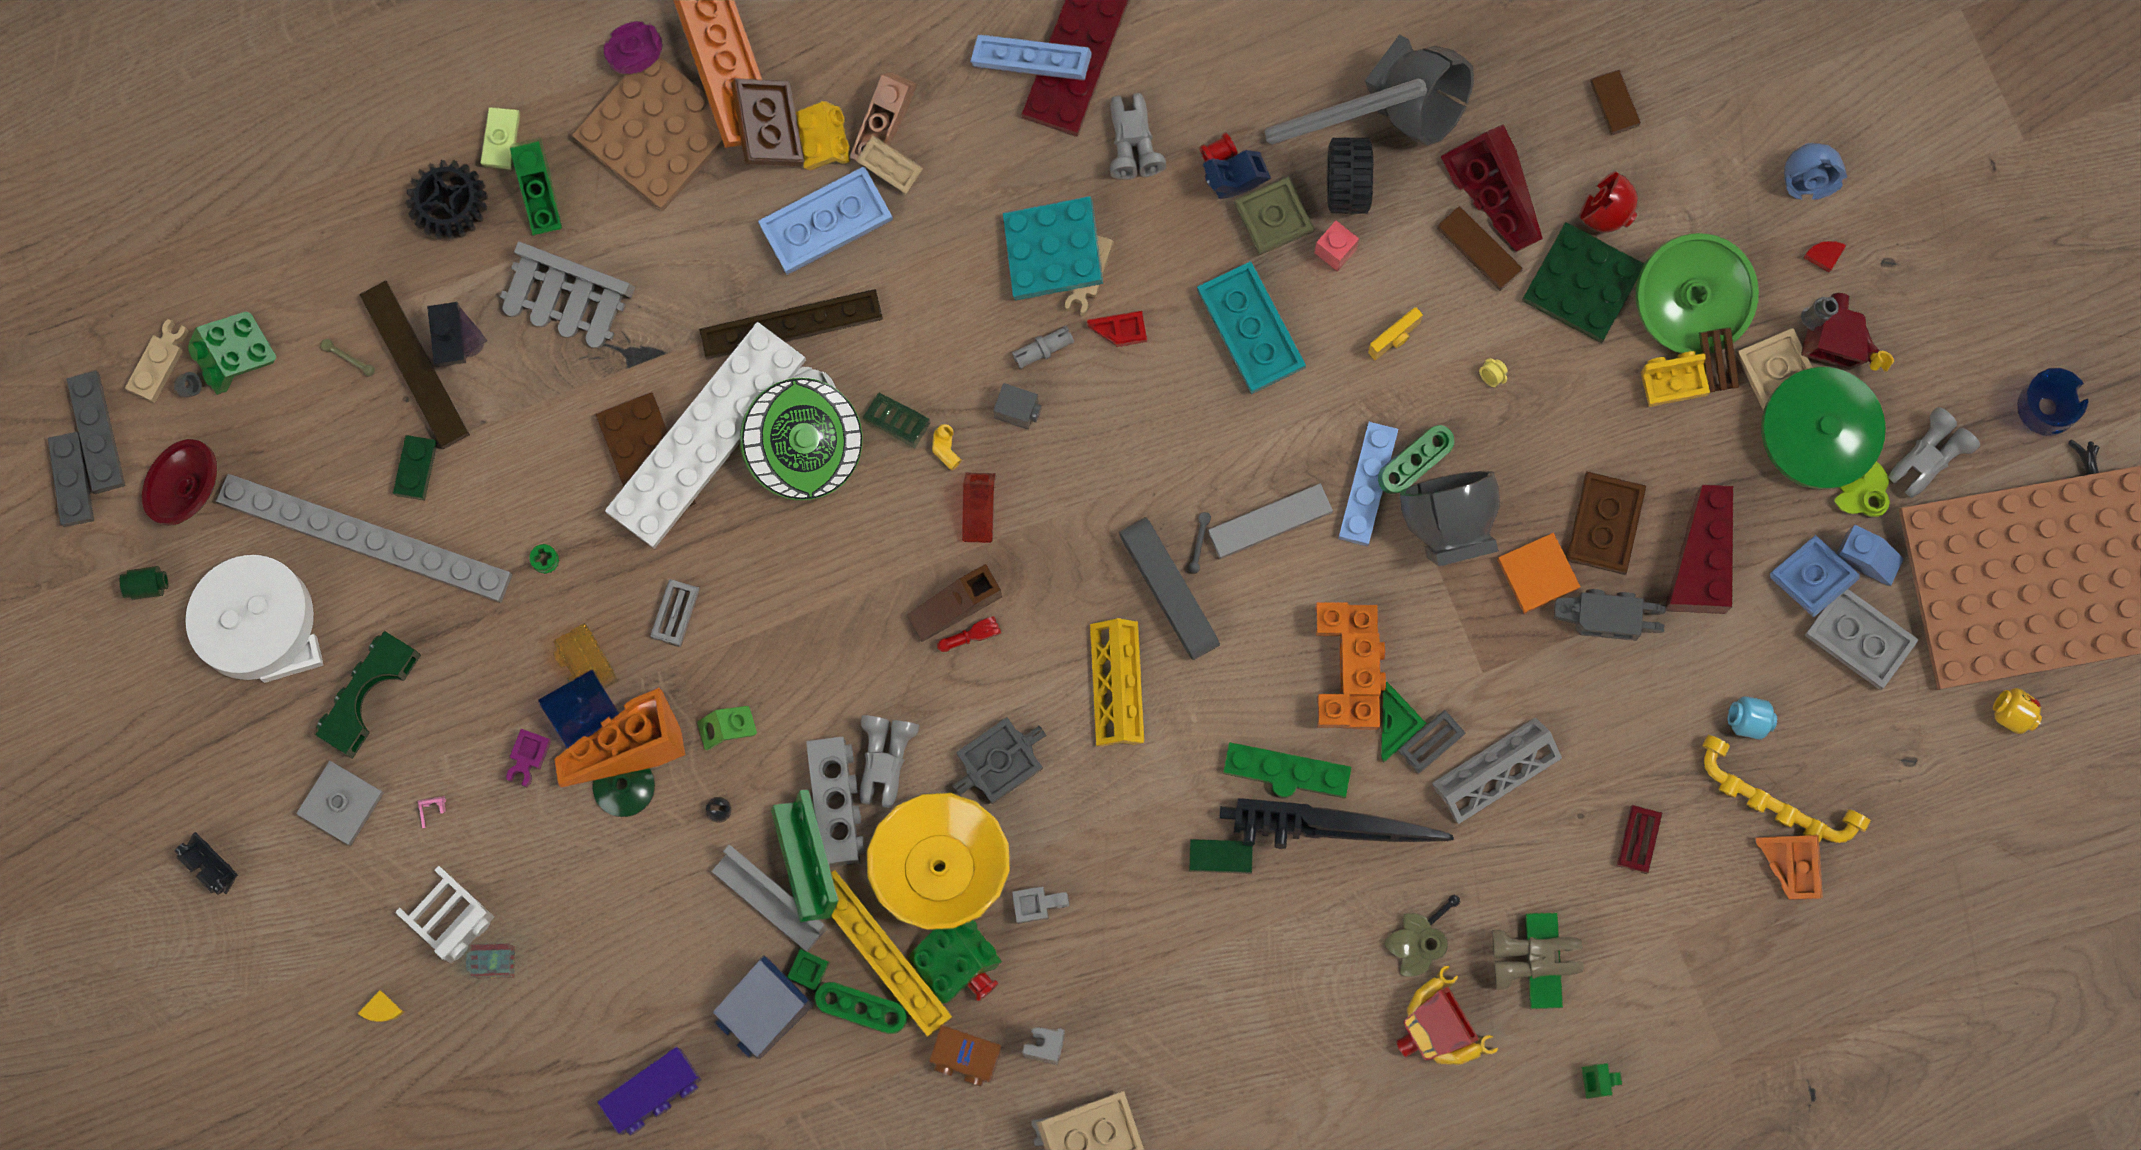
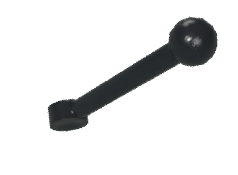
[1428,895,1460,925]

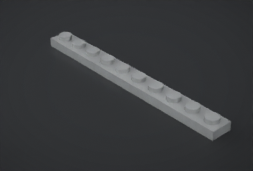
[216,474,512,603]

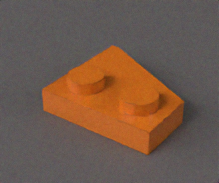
[1756,835,1823,900]

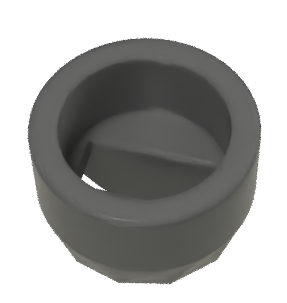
[174,372,202,398]

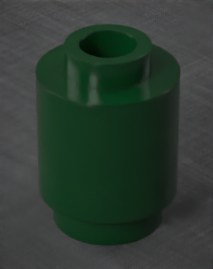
[119,566,169,600]

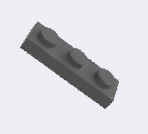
[48,432,94,527]

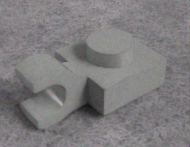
[1012,887,1070,924]

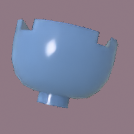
[1784,143,1847,200]

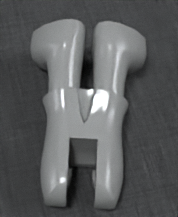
[1110,93,1167,180]
[1888,407,1981,498]
[860,715,920,808]

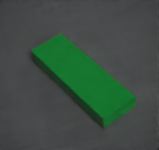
[1525,913,1563,1009]

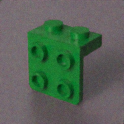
[188,312,276,395]
[909,920,1002,1004]

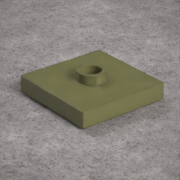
[1234,177,1314,256]

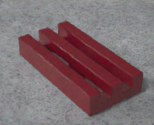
[1616,805,1663,874]

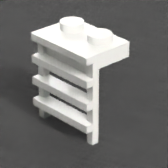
[395,866,495,964]

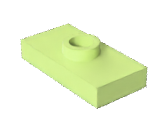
[481,107,520,170]

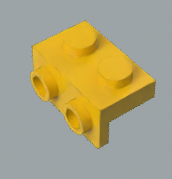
[795,101,850,170]
[1641,351,1710,407]

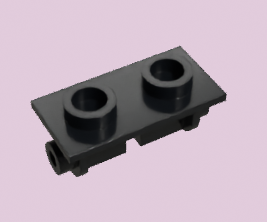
[175,832,238,895]

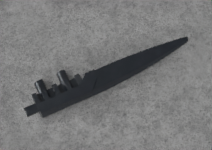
[1219,798,1454,849]

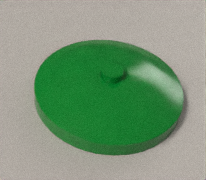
[1761,367,1886,490]

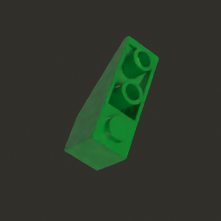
[510,137,562,235]

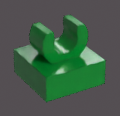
[1582,1063,1622,1099]

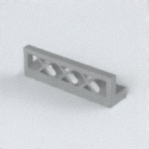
[1432,718,1562,824]
[712,844,828,952]

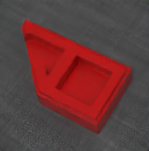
[1087,311,1147,347]

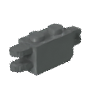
[1554,589,1666,641]

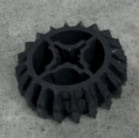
[406,159,488,240]

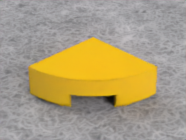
[358,990,404,1022]

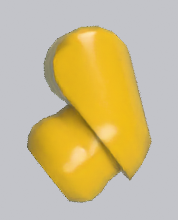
[932,424,962,471]

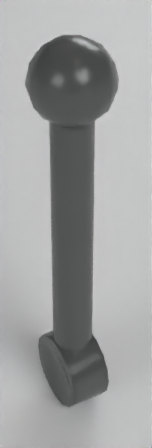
[1188,512,1211,574]

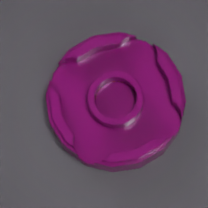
[604,21,663,74]

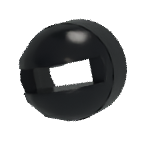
[706,797,732,823]

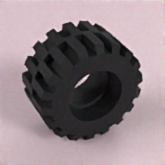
[1327,137,1373,214]

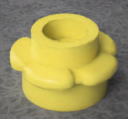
[1479,358,1508,387]

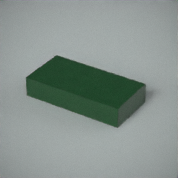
[1189,839,1253,874]

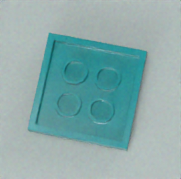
[1003,196,1104,300]

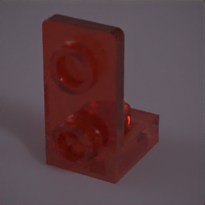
[962,472,996,543]

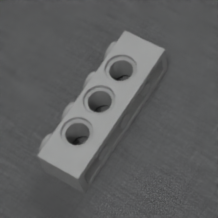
[806,736,865,867]

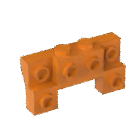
[1315,602,1386,730]

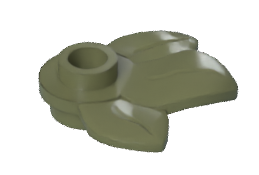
[1384,913,1448,977]

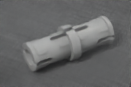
[1012,325,1074,370]

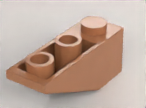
[850,72,917,160]

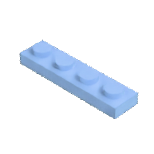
[971,35,1092,80]
[1338,422,1398,547]

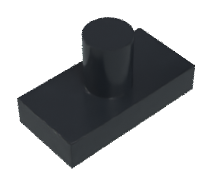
[427,302,466,367]

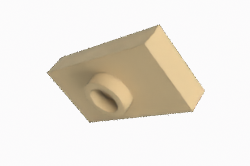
[856,135,923,194]

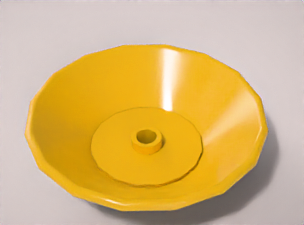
[867,793,1010,930]

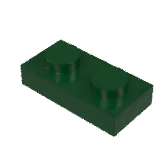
[393,435,438,501]

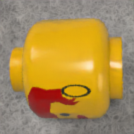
[1993,688,2042,734]

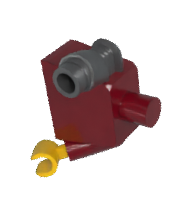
[1801,293,1894,372]

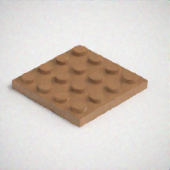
[572,56,723,212]

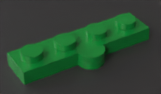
[1223,742,1352,799]

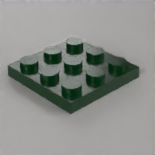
[1522,222,1644,343]

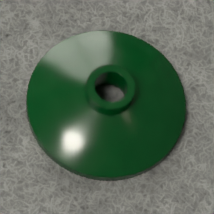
[593,768,655,817]

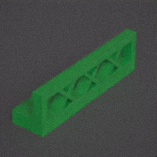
[771,790,839,922]

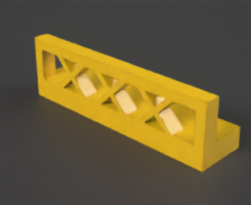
[1090,618,1144,747]

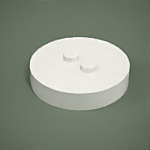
[186,555,314,680]

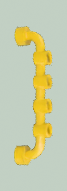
[1702,734,1871,843]

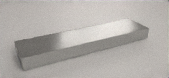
[1208,483,1333,559]

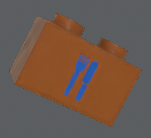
[929,1025,1003,1087]

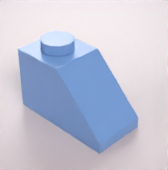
[1836,525,1904,586]

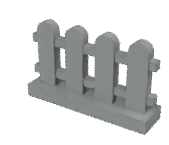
[500,241,635,348]

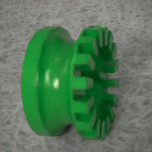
[529,544,559,574]

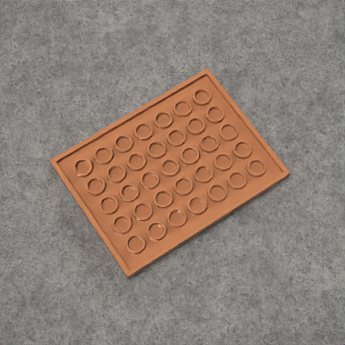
[1899,466,2141,690]

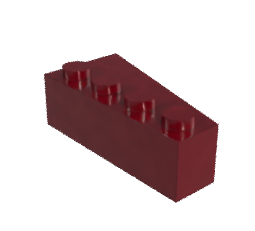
[1665,485,1734,614]

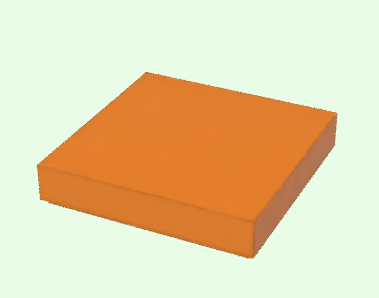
[1497,532,1581,614]

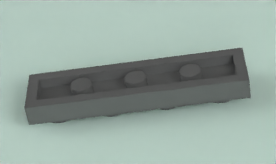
[66,370,126,494]

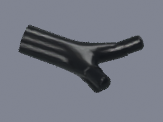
[2068,440,2100,475]

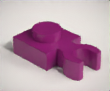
[506,729,551,788]

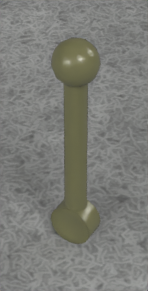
[321,339,375,376]

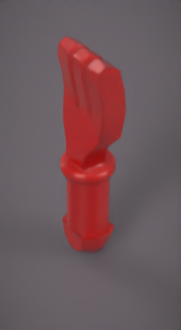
[937,616,1001,652]

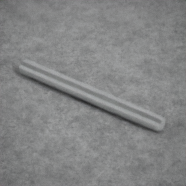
[1264,78,1427,144]

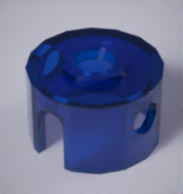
[2017,368,2089,436]

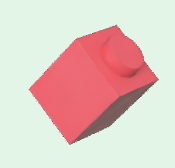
[1314,220,1359,272]

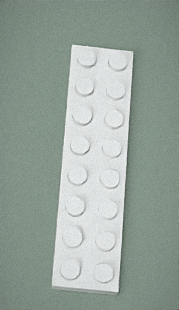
[605,322,806,549]

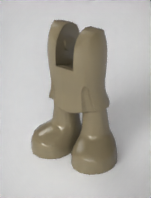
[1492,930,1584,990]

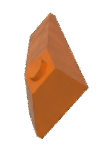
[554,688,686,787]

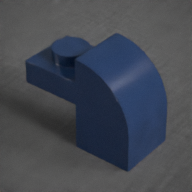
[1203,150,1271,199]

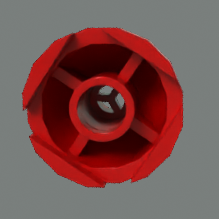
[1579,171,1638,233]

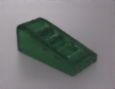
[863,392,931,449]

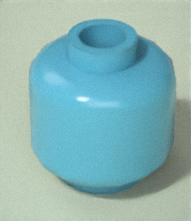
[1728,696,1777,740]

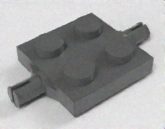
[952,717,1047,804]

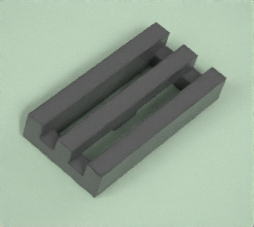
[1398,710,1466,774]

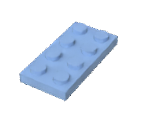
[758,166,893,275]

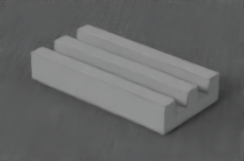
[650,579,700,647]

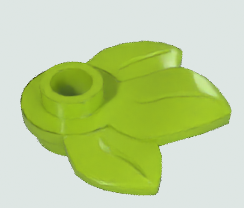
[1834,462,1890,517]

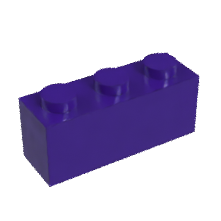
[598,1047,702,1136]

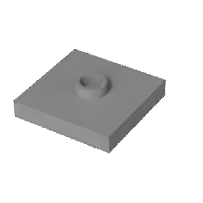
[296,761,384,846]

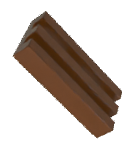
[1699,327,1739,393]

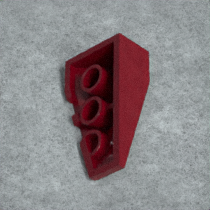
[1441,124,1543,252]

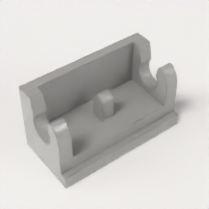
[1023,1028,1065,1065]

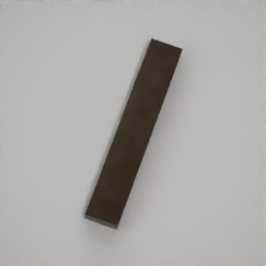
[359,280,470,449]
[699,289,883,360]

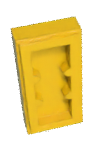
[1368,307,1423,361]

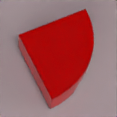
[1803,241,1847,273]

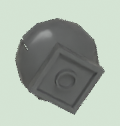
[1365,35,1474,145]
[1400,471,1500,567]

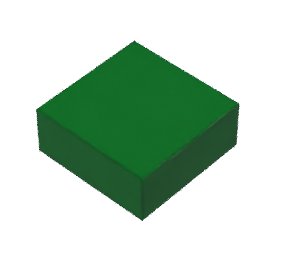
[787,949,830,991]

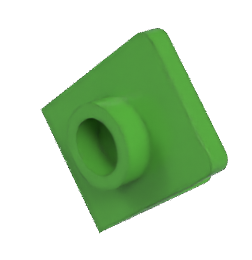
[697,706,757,750]

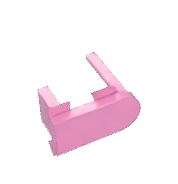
[417,796,446,828]

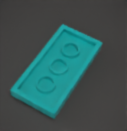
[1197,261,1306,394]

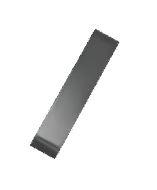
[1119,517,1220,660]

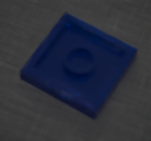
[538,669,619,749]

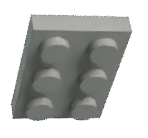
[1804,589,1918,690]

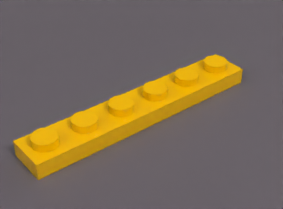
[831,870,953,1037]

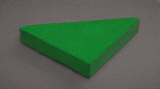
[1381,682,1427,763]

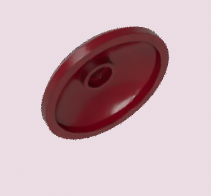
[142,439,217,526]

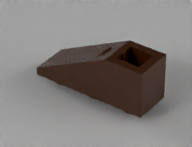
[907,564,1002,642]

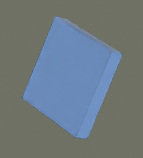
[1770,535,1860,618]

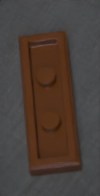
[1437,206,1523,291]

